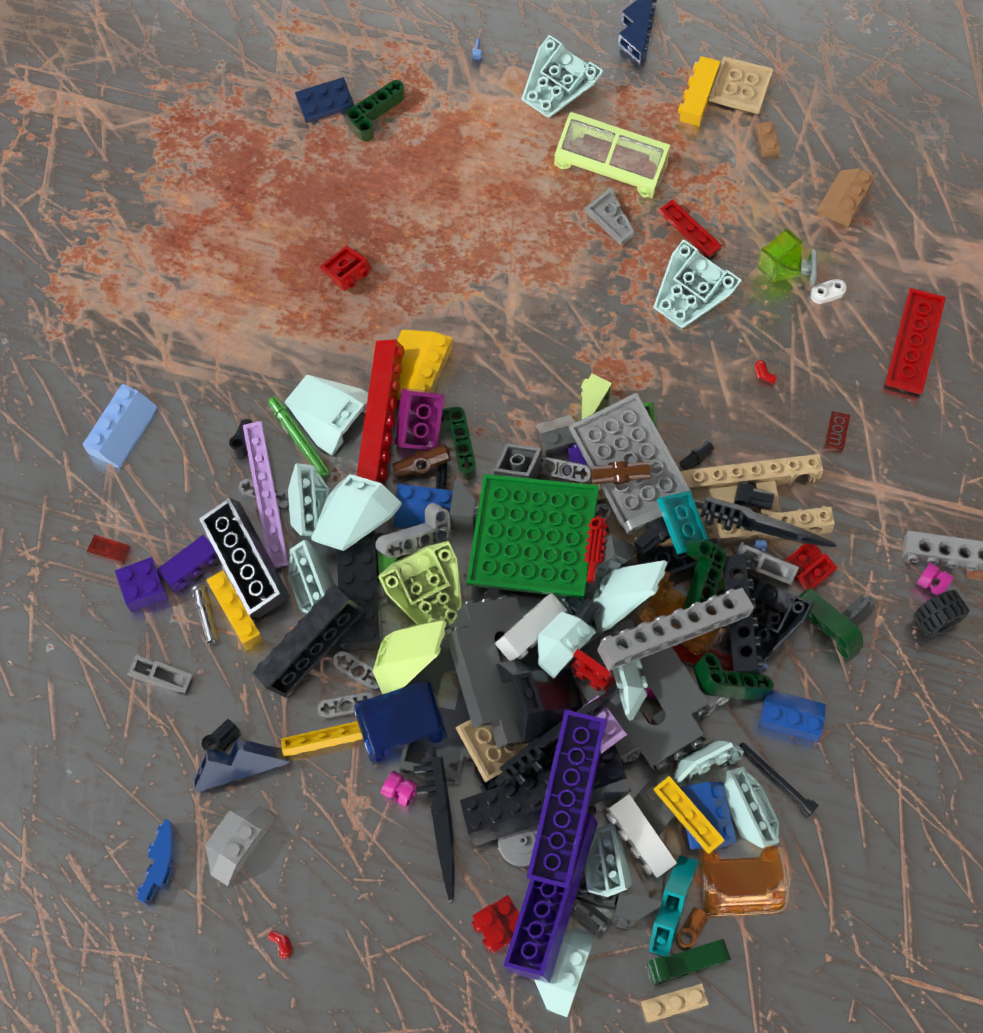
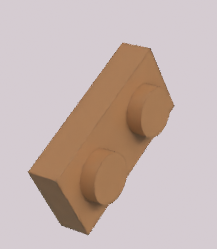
[755,121,780,157]

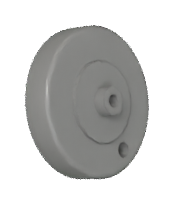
[498,824,539,868]

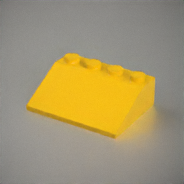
[397,330,453,401]

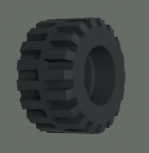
[913,590,970,637]

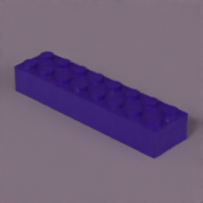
[527,710,608,888]
[503,813,598,983]

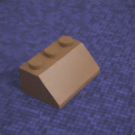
[816,168,875,227]

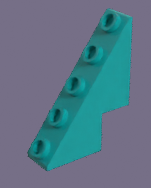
[648,855,699,957]

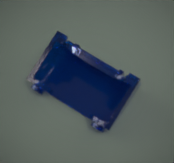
[353,681,448,762]

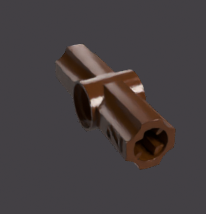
[392,444,451,480]
[590,461,651,485]

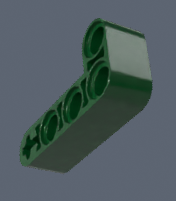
[347,80,405,142]
[439,406,476,480]
[683,539,726,620]
[799,588,863,660]
[693,652,774,701]
[646,939,731,986]

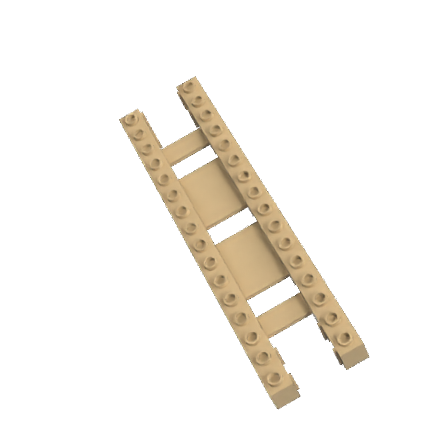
[579,454,835,557]

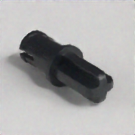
[679,440,714,470]

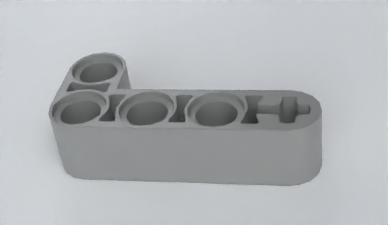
[375,503,451,558]

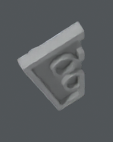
[585,188,634,246]

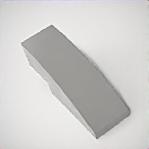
[736,541,799,585]
[127,655,192,694]

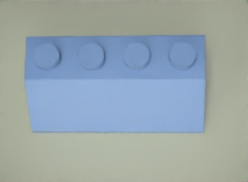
[83,384,158,469]

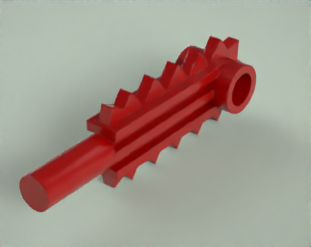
[584,516,609,583]

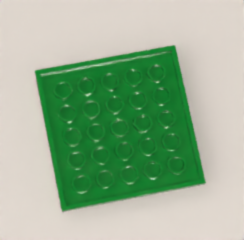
[466,474,599,598]

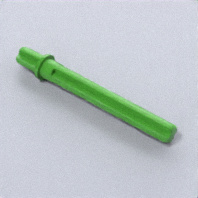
[268,396,330,479]

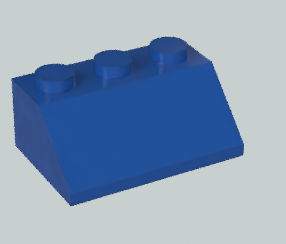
[393,484,453,530]
[758,690,826,743]
[679,782,737,849]

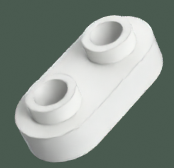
[810,279,847,304]

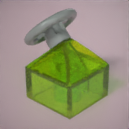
[757,228,818,286]

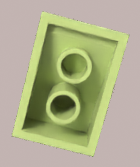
[581,374,612,420]

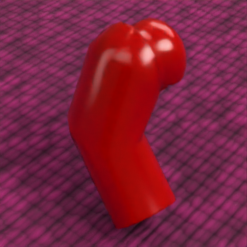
[754,360,777,384]
[268,930,292,959]

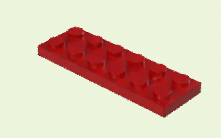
[885,288,946,395]

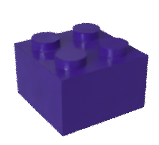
[115,557,168,612]

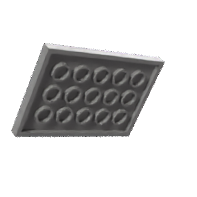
[568,393,692,529]

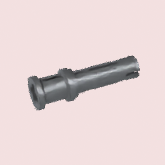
[190,584,219,644]

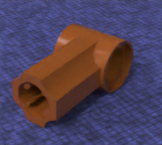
[675,907,710,951]

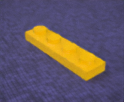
[281,721,363,757]
[653,776,725,855]

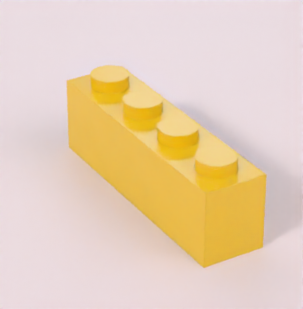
[678,56,720,126]
[206,571,263,651]

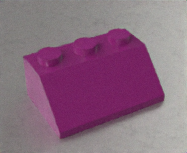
[395,388,444,450]

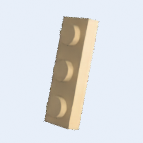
[640,983,709,1023]

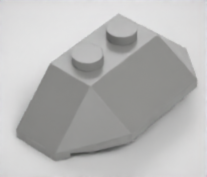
[205,806,276,886]

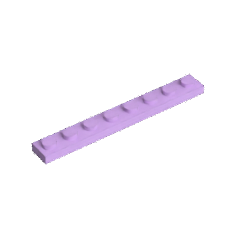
[243,421,289,569]

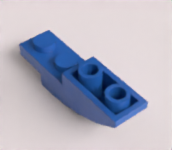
[136,819,175,905]

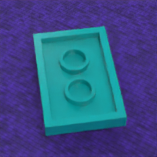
[657,490,709,555]

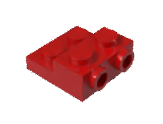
[319,245,372,291]
[571,648,615,693]
[471,895,520,954]

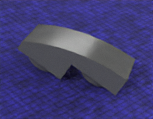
[575,878,618,908]

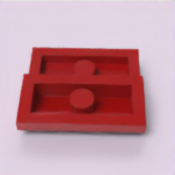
[784,543,837,590]

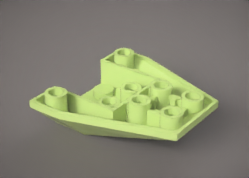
[378,541,462,628]
[373,620,447,699]

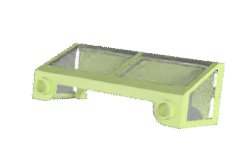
[554,112,670,199]

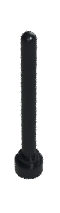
[739,743,819,817]

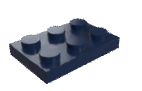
[295,77,354,123]

